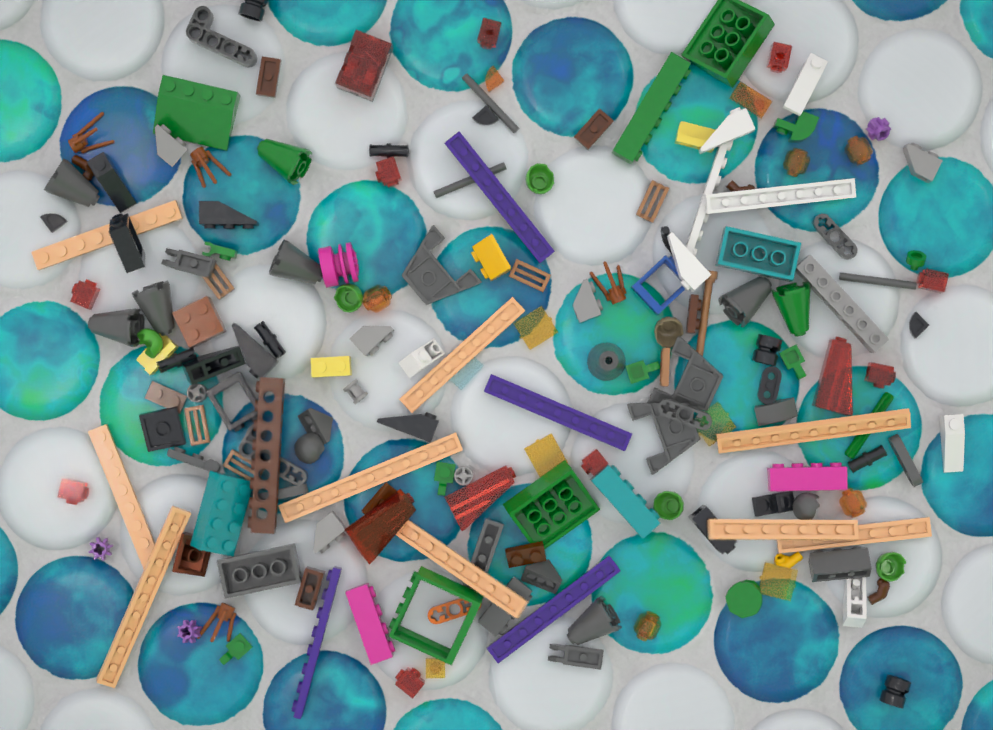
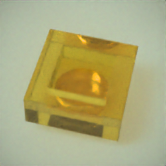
[426,658,445,678]

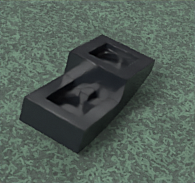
[752,491,794,516]

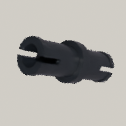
[369,143,409,158]
[254,321,286,359]
[156,347,197,373]
[847,445,887,473]

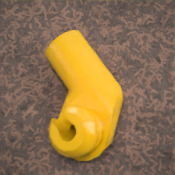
[774,552,803,568]

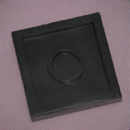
[139,406,186,452]

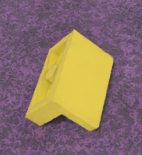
[675,121,716,153]
[136,333,179,375]

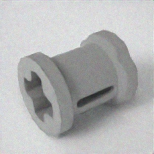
[343,379,368,404]

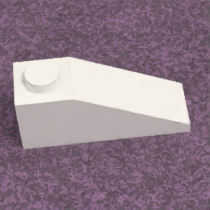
[783,53,828,116]
[699,107,755,154]
[667,232,712,292]
[939,414,965,473]
[843,577,867,628]

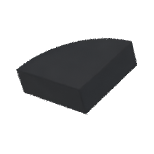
[472,105,499,125]
[40,213,68,233]
[909,312,929,339]

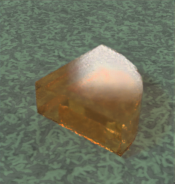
[485,66,504,93]

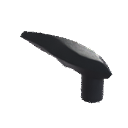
[661,226,673,257]

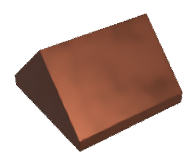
[172,532,211,577]

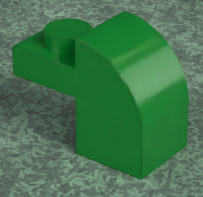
[773,111,819,143]

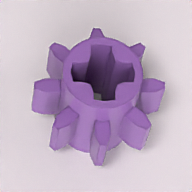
[866,117,891,141]
[89,537,113,561]
[177,620,202,643]

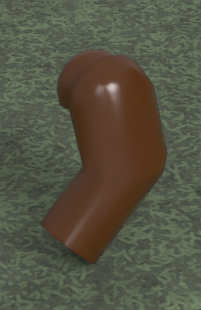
[71,155,95,181]
[726,180,755,192]
[867,578,890,605]

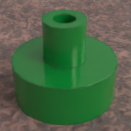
[906,250,926,270]

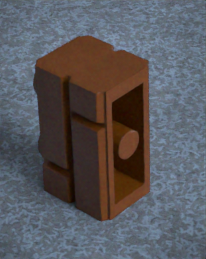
[295,566,325,610]

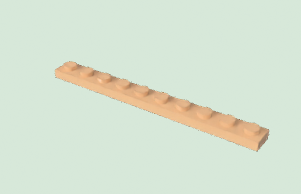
[716,408,911,454]
[278,432,463,523]
[96,505,191,688]

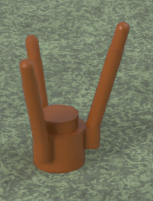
[68,112,115,154]
[190,147,231,188]
[589,261,627,305]
[197,602,237,642]

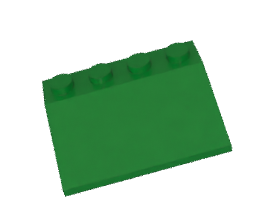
[681,0,775,88]
[153,75,240,151]
[503,460,600,549]

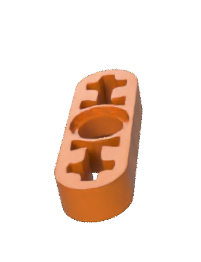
[428,598,482,624]

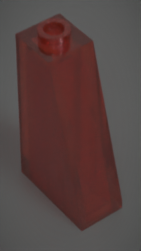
[812,337,853,416]
[445,465,516,531]
[344,489,416,564]

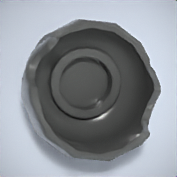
[294,432,325,464]
[793,492,820,520]

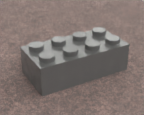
[217,543,302,599]

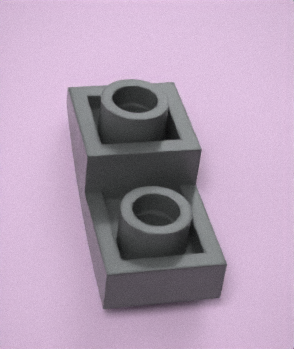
[754,397,798,426]

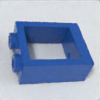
[631,255,685,315]

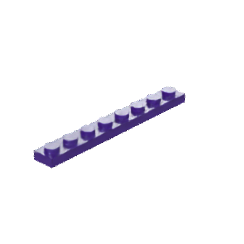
[444,131,555,263]
[484,374,632,451]
[486,555,621,663]
[291,566,342,719]

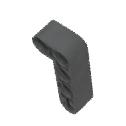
[186,6,257,67]
[239,424,308,486]

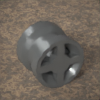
[187,383,208,402]

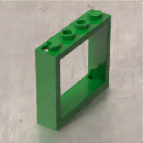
[389,566,484,666]

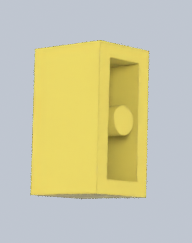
[311,356,352,378]

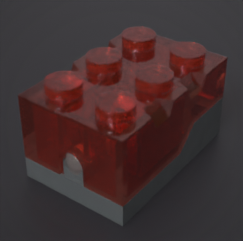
[335,30,393,102]

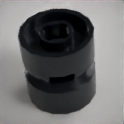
[238,0,268,22]
[752,334,783,366]
[879,674,911,708]

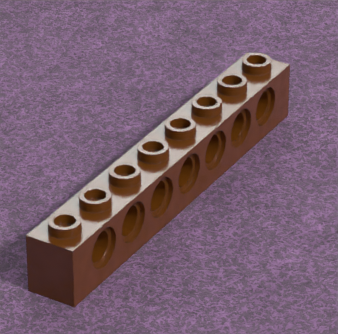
[248,377,285,534]

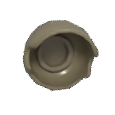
[654,316,683,348]

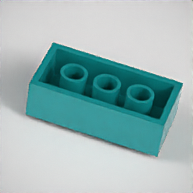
[715,226,801,282]
[590,464,661,539]
[190,471,252,557]

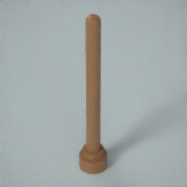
[696,270,718,356]

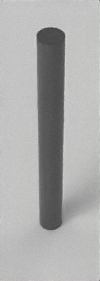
[462,73,519,133]
[433,162,506,198]
[839,272,917,290]

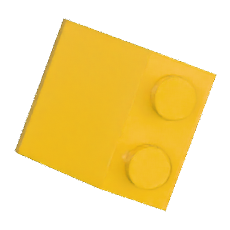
[471,234,511,281]

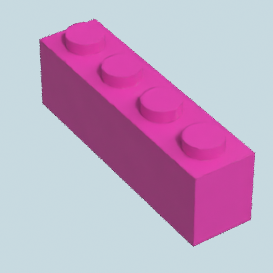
[767,463,848,491]
[345,583,395,665]

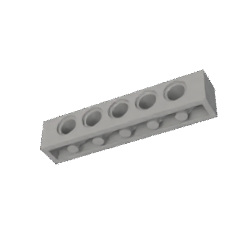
[795,255,889,353]

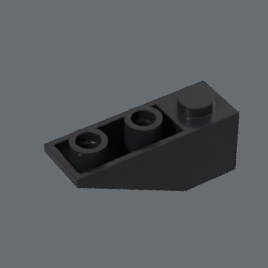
[199,201,259,229]

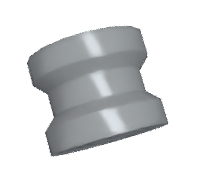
[454,466,473,485]

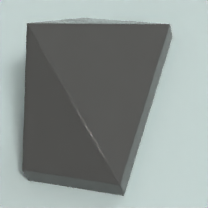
[298,408,333,444]
[520,559,562,594]

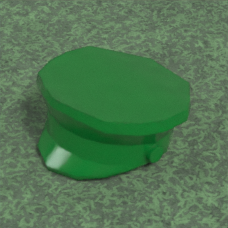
[725,580,762,618]

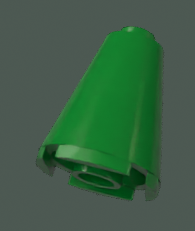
[257,139,312,185]
[772,282,810,337]

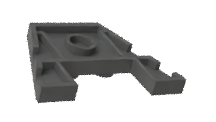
[401,225,482,305]
[647,336,723,411]
[627,403,701,475]

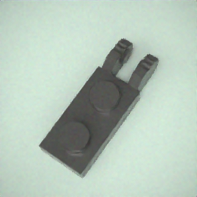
[161,248,216,279]
[167,447,221,472]
[548,644,604,670]

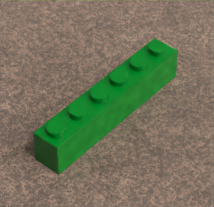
[612,52,691,164]

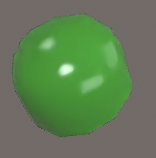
[525,163,554,195]
[334,283,363,313]
[137,328,164,358]
[653,491,684,520]
[876,552,906,582]

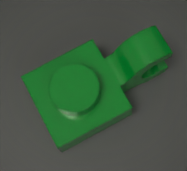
[202,242,238,261]
[779,344,806,380]
[625,360,660,384]
[434,462,456,496]
[219,632,253,665]

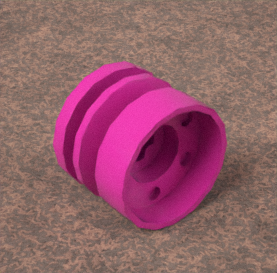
[318,242,359,288]

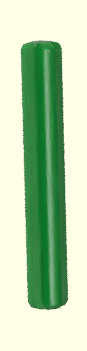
[845,392,894,459]

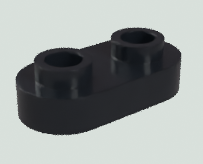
[757,366,782,404]

